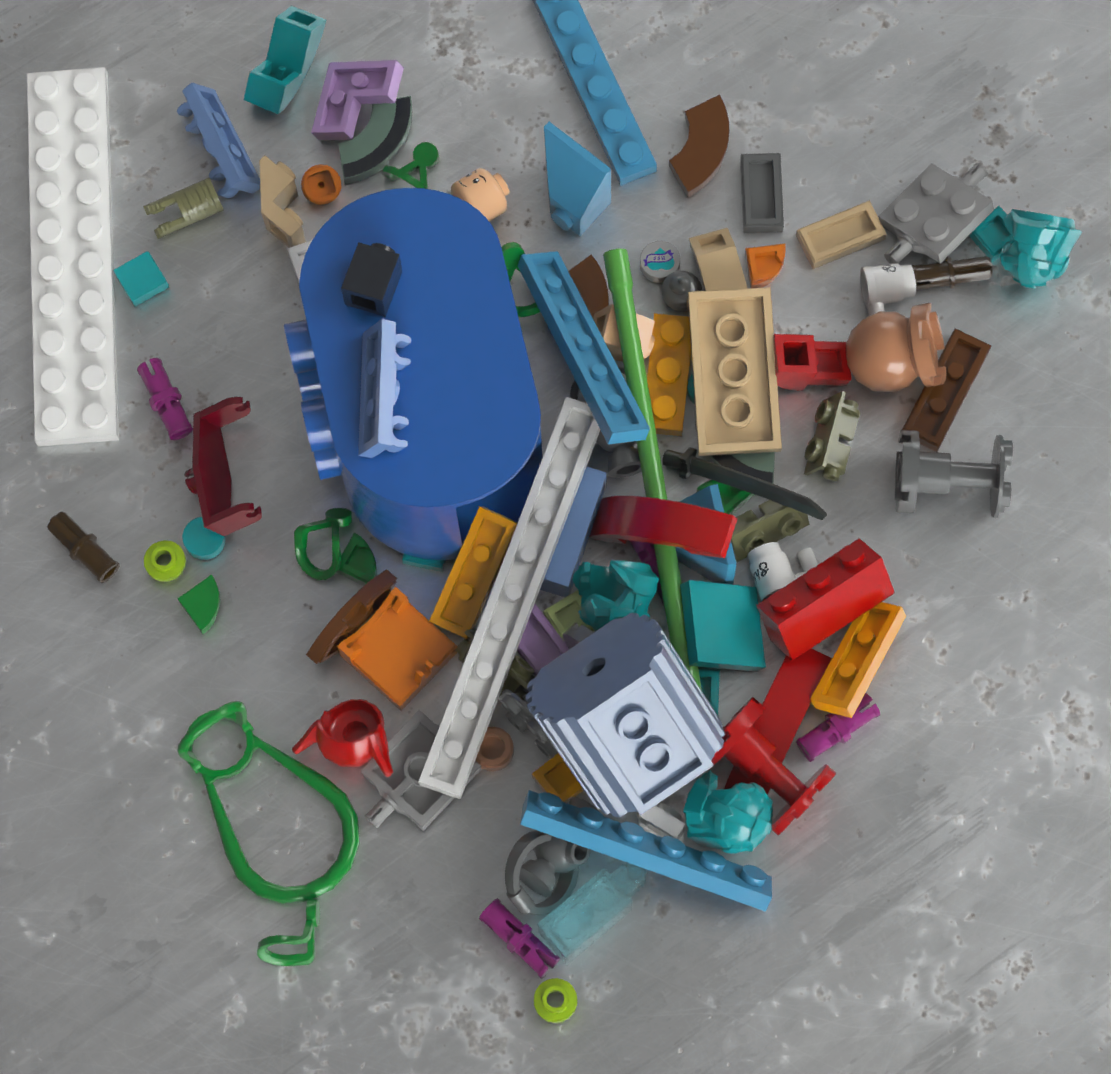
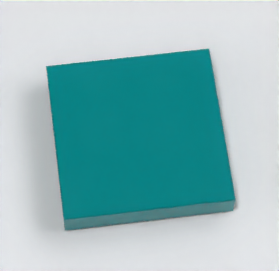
[680,580,766,672]

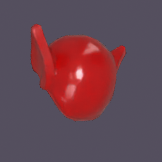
[292,699,393,777]

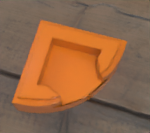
[745,243,786,288]

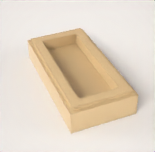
[796,200,887,269]

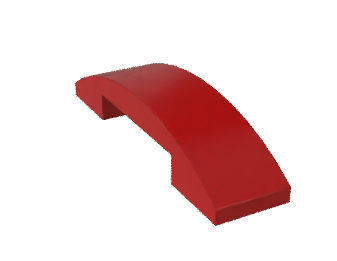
[589,496,738,558]
[723,649,832,795]

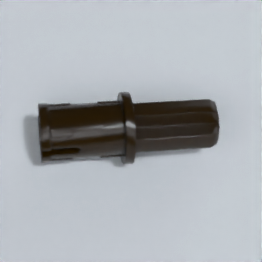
[911,256,993,291]
[47,512,120,583]

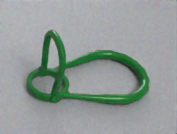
[177,701,360,904]

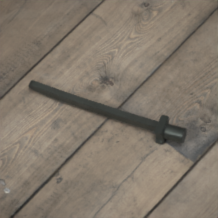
[662,447,827,520]

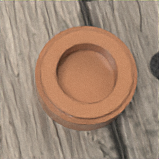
[475,727,514,771]

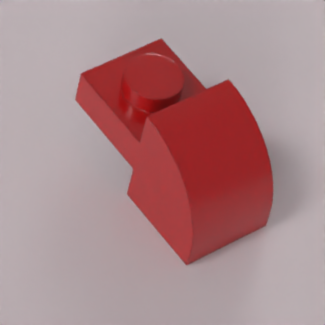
[773,334,852,391]

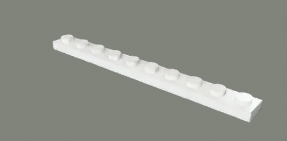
[418,397,600,799]

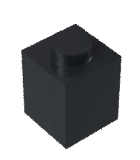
[341,242,402,317]

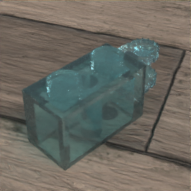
[537,862,648,966]

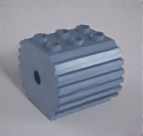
[526,613,725,817]

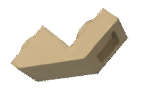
[259,155,306,248]
[689,228,748,291]

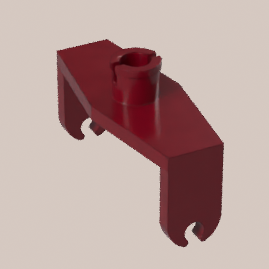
[184,397,262,536]

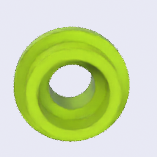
[144,540,186,582]
[534,978,577,1023]

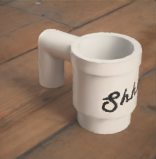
[860,263,916,317]
[747,542,819,602]

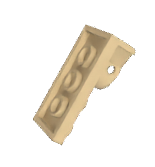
[687,287,782,456]

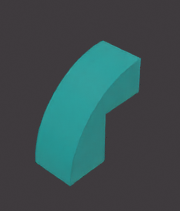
[243,6,327,114]

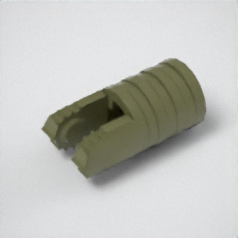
[143,178,224,239]

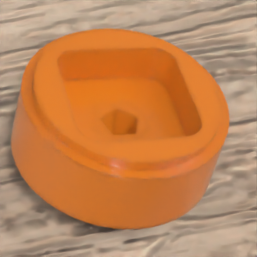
[301,164,341,205]

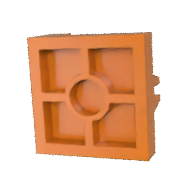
[337,587,457,711]

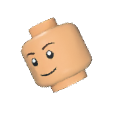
[451,168,510,222]

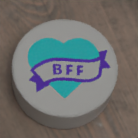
[640,241,680,283]

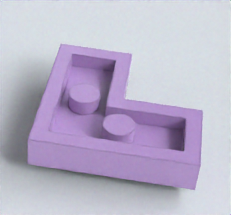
[311,60,404,140]

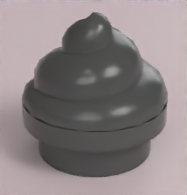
[662,271,702,311]

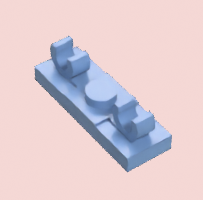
[177,83,260,198]
[358,319,411,458]

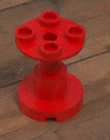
[708,697,836,835]

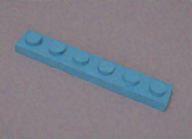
[532,0,657,186]
[518,251,650,444]
[520,790,772,912]

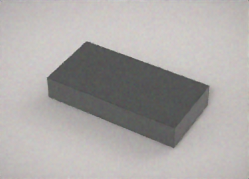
[740,153,784,233]

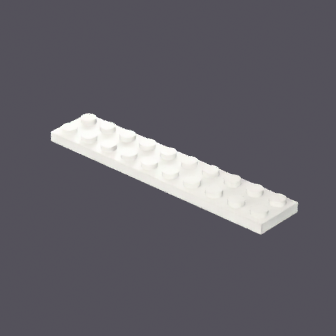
[27,67,119,447]

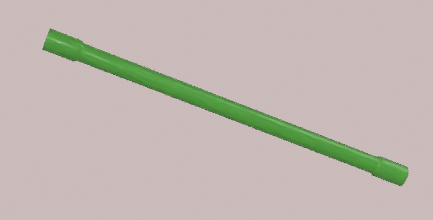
[603,249,702,691]

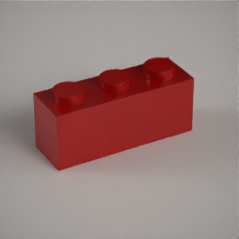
[756,538,895,661]

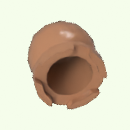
[846,303,946,393]

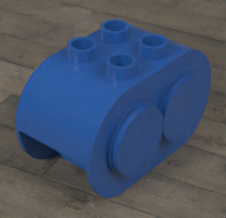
[284,188,543,560]

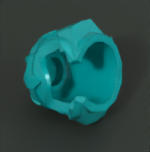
[1000,209,1082,289]
[572,560,659,632]
[683,770,773,854]

